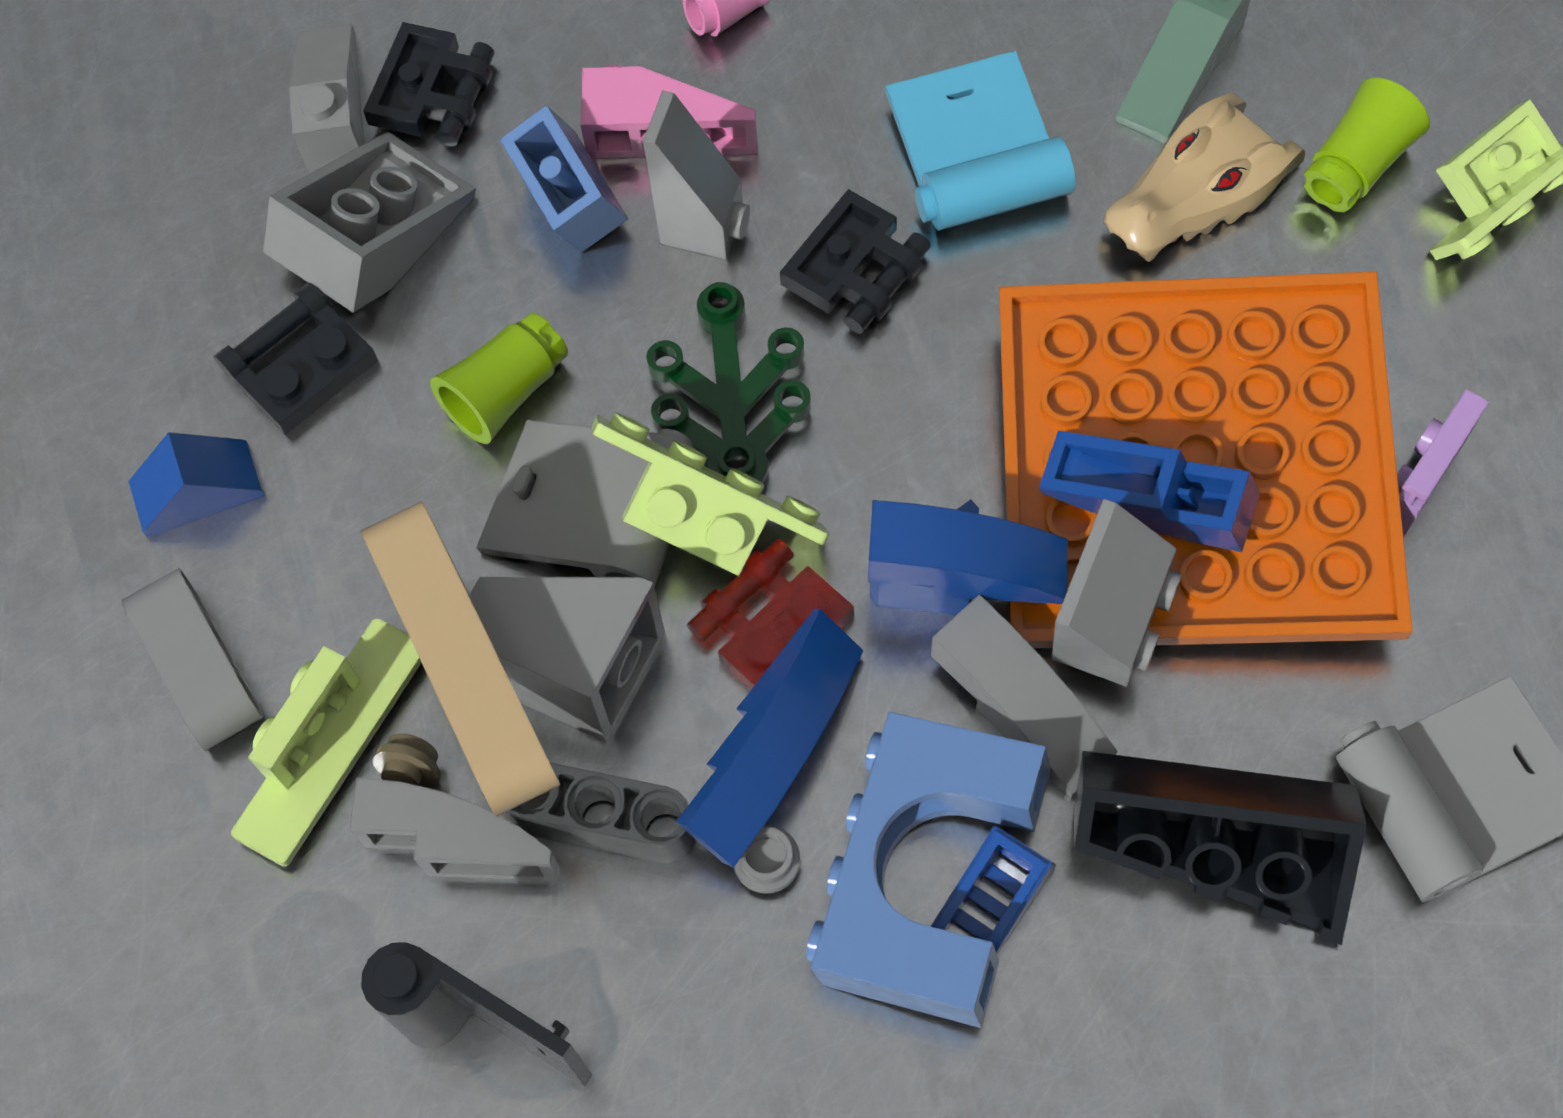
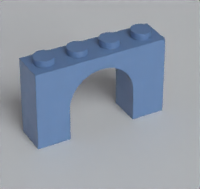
[806,712,1051,1028]

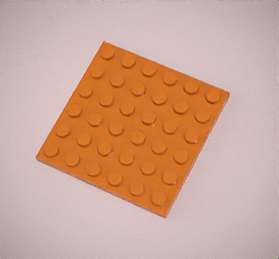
[999,271,1413,648]

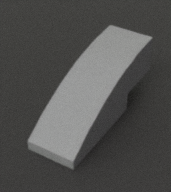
[931,594,1118,799]
[349,777,560,881]

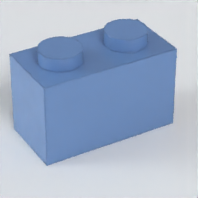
[500,105,629,252]

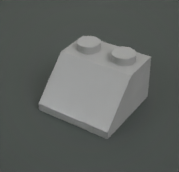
[1052,499,1182,687]

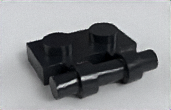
[363,22,495,146]
[780,189,931,334]

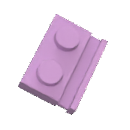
[1397,389,1490,537]

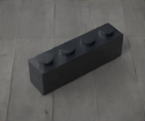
[1074,751,1367,945]

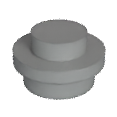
[734,825,800,893]

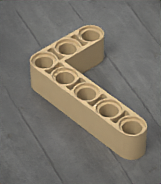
[361,501,560,817]

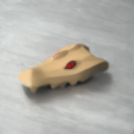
[1103,93,1305,262]

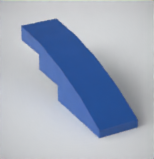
[676,608,864,867]

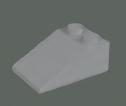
[263,131,476,313]

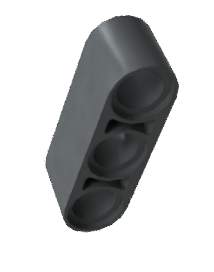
[507,762,695,863]

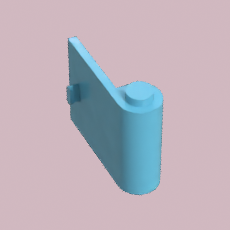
[885,50,1076,231]

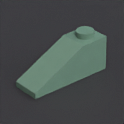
[1115,0,1250,144]

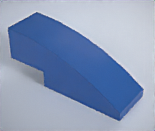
[1039,431,1260,552]
[868,500,1068,604]

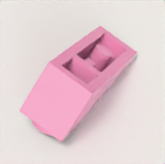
[580,65,758,159]

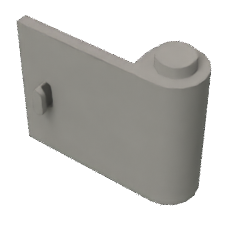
[476,420,696,588]
[1336,675,1563,902]

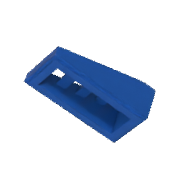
[931,825,1056,954]

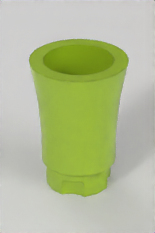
[1303,77,1430,212]
[430,312,568,444]

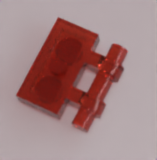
[687,539,854,689]

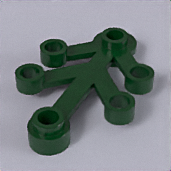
[646,282,811,483]

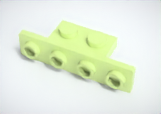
[1429,99,1563,260]
[591,412,829,576]
[231,619,422,867]

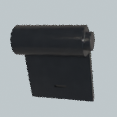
[361,942,592,1087]

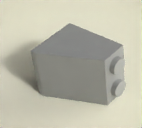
[469,577,665,742]

